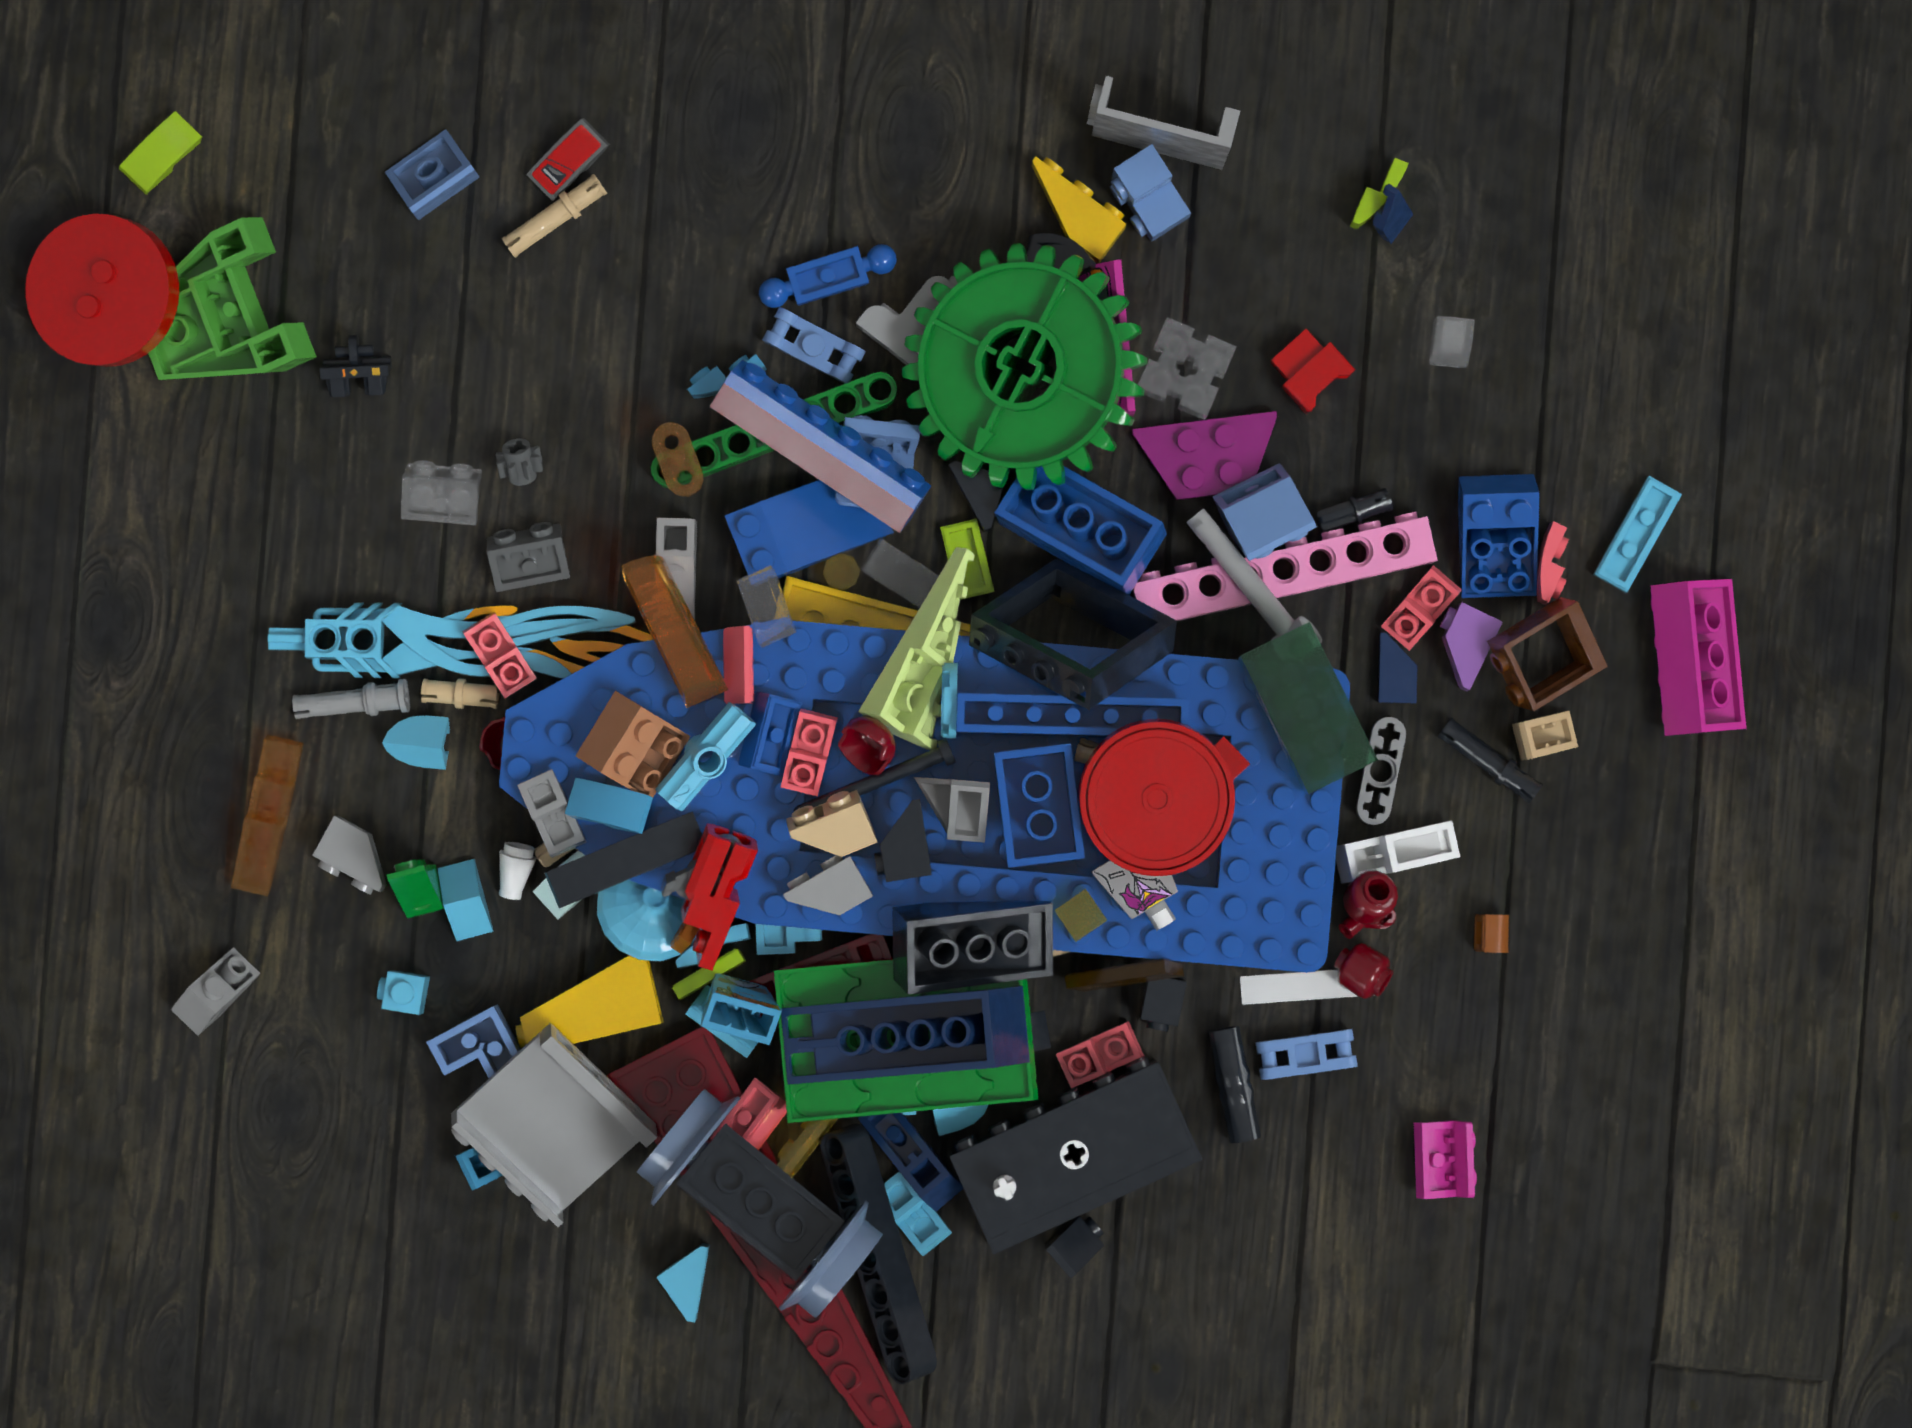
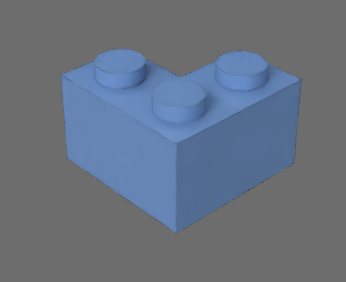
[1110,144,1191,242]
[427,1005,521,1078]

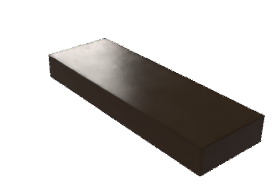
[1065,959,1184,992]

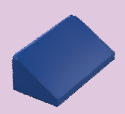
[738,692,802,777]

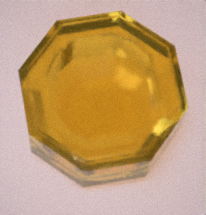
[823,553,860,591]

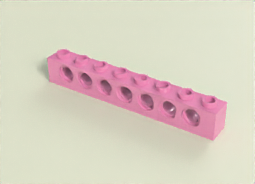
[1132,512,1438,621]

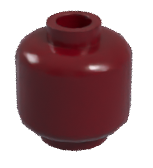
[1343,870,1398,925]
[1334,943,1393,999]

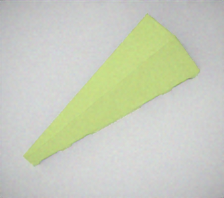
[858,547,975,750]

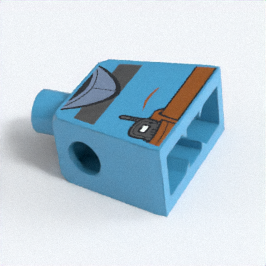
[700,973,782,1045]

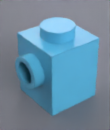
[377,970,430,1015]

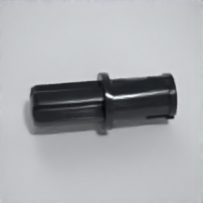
[1316,488,1393,532]

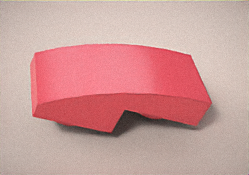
[1537,521,1569,604]
[1381,565,1462,651]
[462,612,537,698]
[781,708,838,797]
[1056,1021,1144,1089]

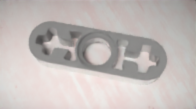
[1356,717,1406,825]

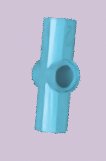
[655,702,756,811]

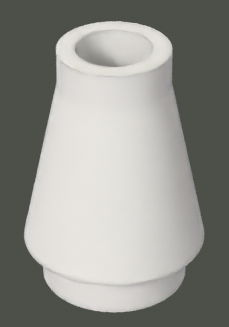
[499,842,537,900]

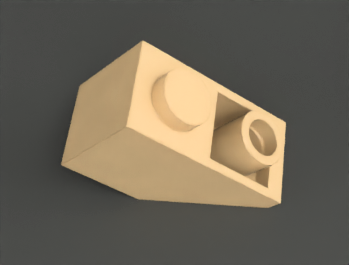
[786,790,877,857]

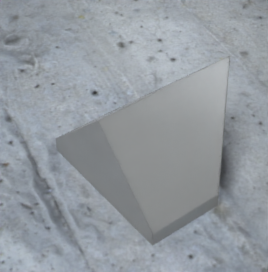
[914,777,990,843]

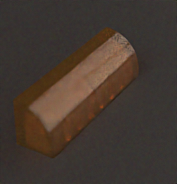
[622,555,728,708]

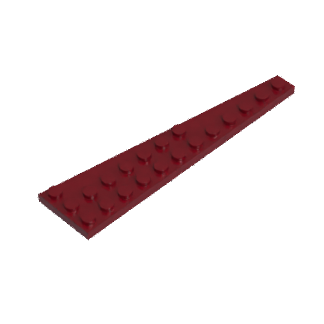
[606,1027,913,1428]

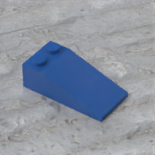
[725,480,894,588]

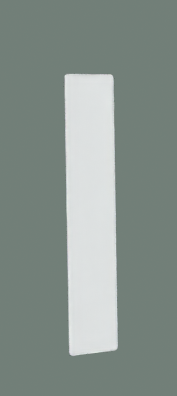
[1240,969,1357,1005]

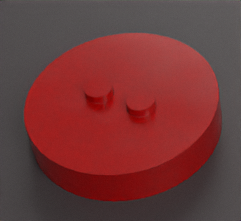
[25,214,179,367]
[1079,719,1235,876]

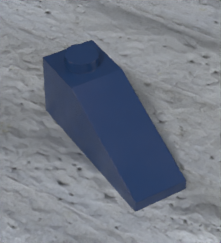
[858,1113,964,1212]

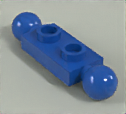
[759,244,897,308]

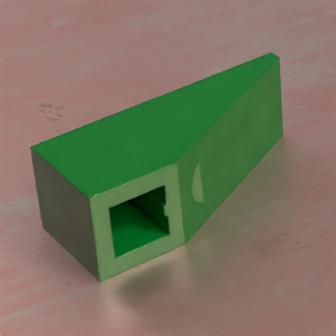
[387,859,444,918]

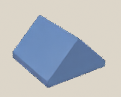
[385,129,479,220]

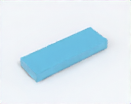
[1593,476,1682,593]

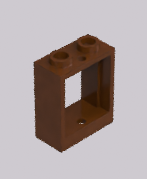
[1487,597,1608,711]

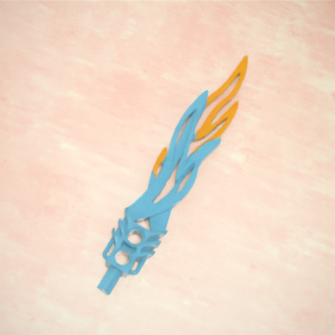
[268,602,664,679]

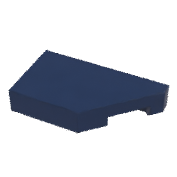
[1378,633,1417,704]

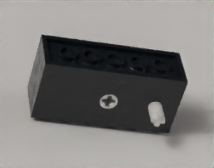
[949,1056,1203,1254]

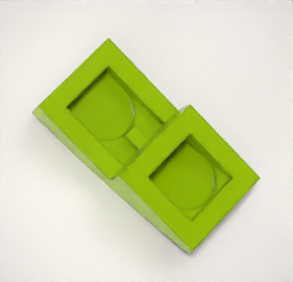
[119,111,202,194]
[1350,158,1409,229]

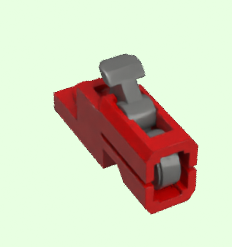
[661,823,758,971]

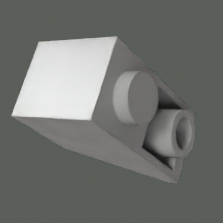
[312,816,387,895]
[783,855,873,915]
[171,947,260,1035]

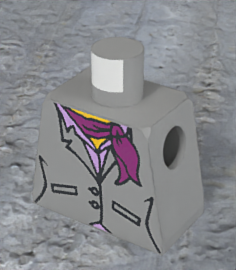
[1091,860,1178,931]

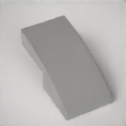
[517,769,587,858]

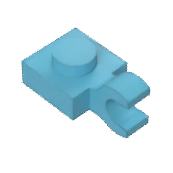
[756,924,823,955]

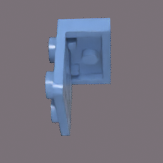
[835,416,920,507]

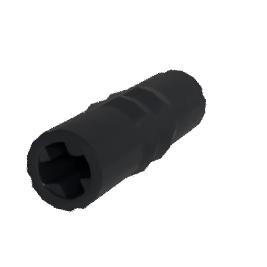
[1208,1026,1261,1143]

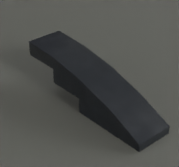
[544,811,702,908]

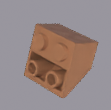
[576,691,691,797]

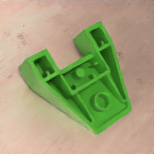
[148,217,316,380]

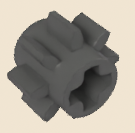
[496,438,543,486]

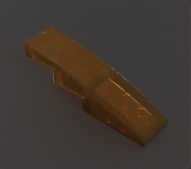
[231,735,304,896]

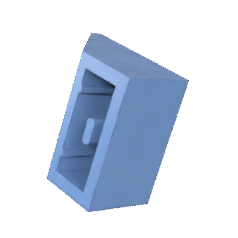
[1213,463,1317,561]

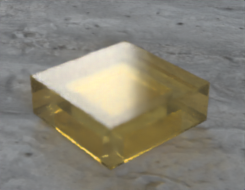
[1054,889,1107,942]

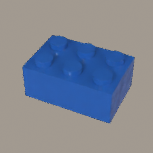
[994,743,1085,868]

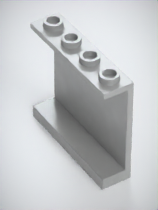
[1087,76,1240,170]
[451,1023,657,1227]

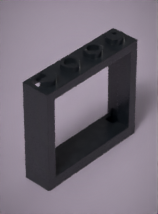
[969,558,1177,710]

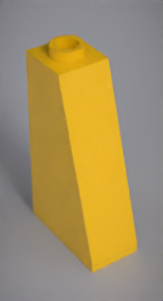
[516,955,664,1048]

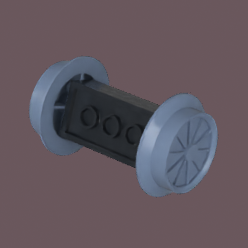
[637,1089,883,1318]

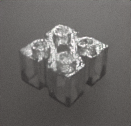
[1138,317,1237,420]

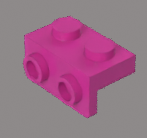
[1414,1120,1477,1199]

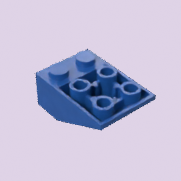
[1458,474,1539,598]

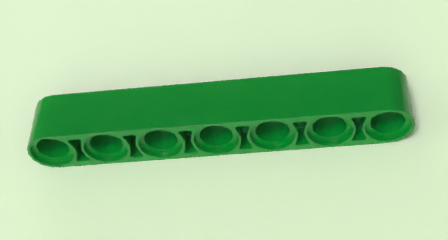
[651,372,897,489]

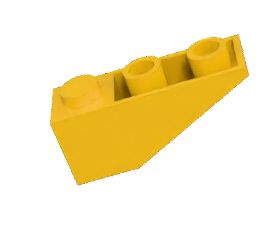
[1032,157,1126,264]

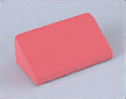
[723,626,754,704]
[710,1078,787,1150]

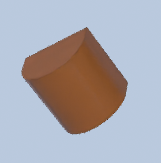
[1474,914,1509,953]

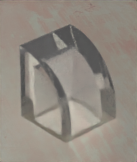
[1429,316,1475,368]

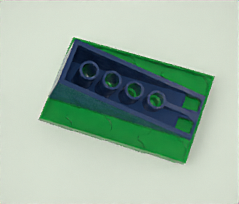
[774,960,1038,1123]

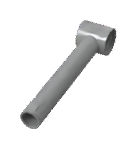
[1186,509,1322,665]

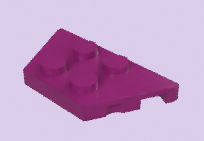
[1132,411,1277,500]

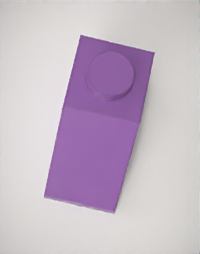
[1440,602,1503,691]

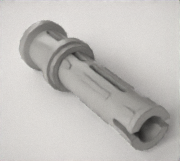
[292,679,410,719]

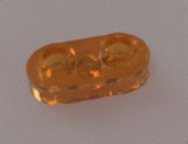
[652,422,704,497]

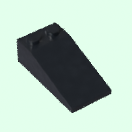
[892,901,1053,994]

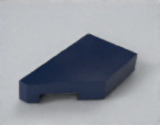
[1373,184,1413,244]

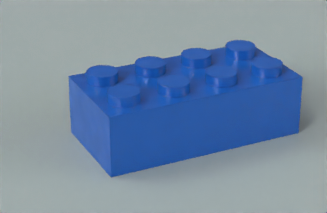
[994,467,1167,595]

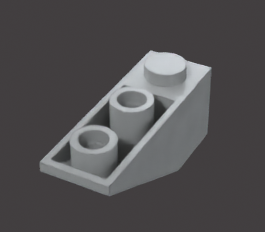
[656,518,697,634]

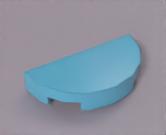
[941,663,958,739]

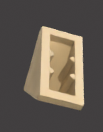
[1512,711,1578,761]

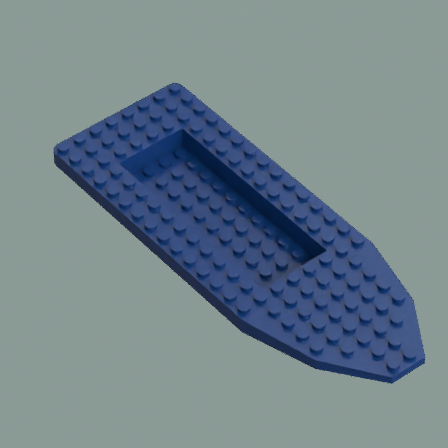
[499,620,1350,973]

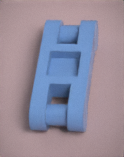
[762,307,866,384]
[1255,1029,1358,1080]

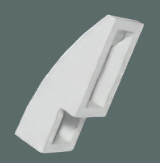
[1336,820,1460,883]

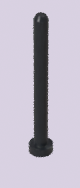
[793,738,956,811]

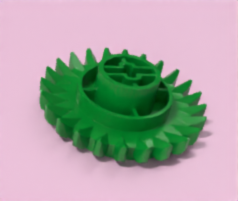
[902,243,1147,490]

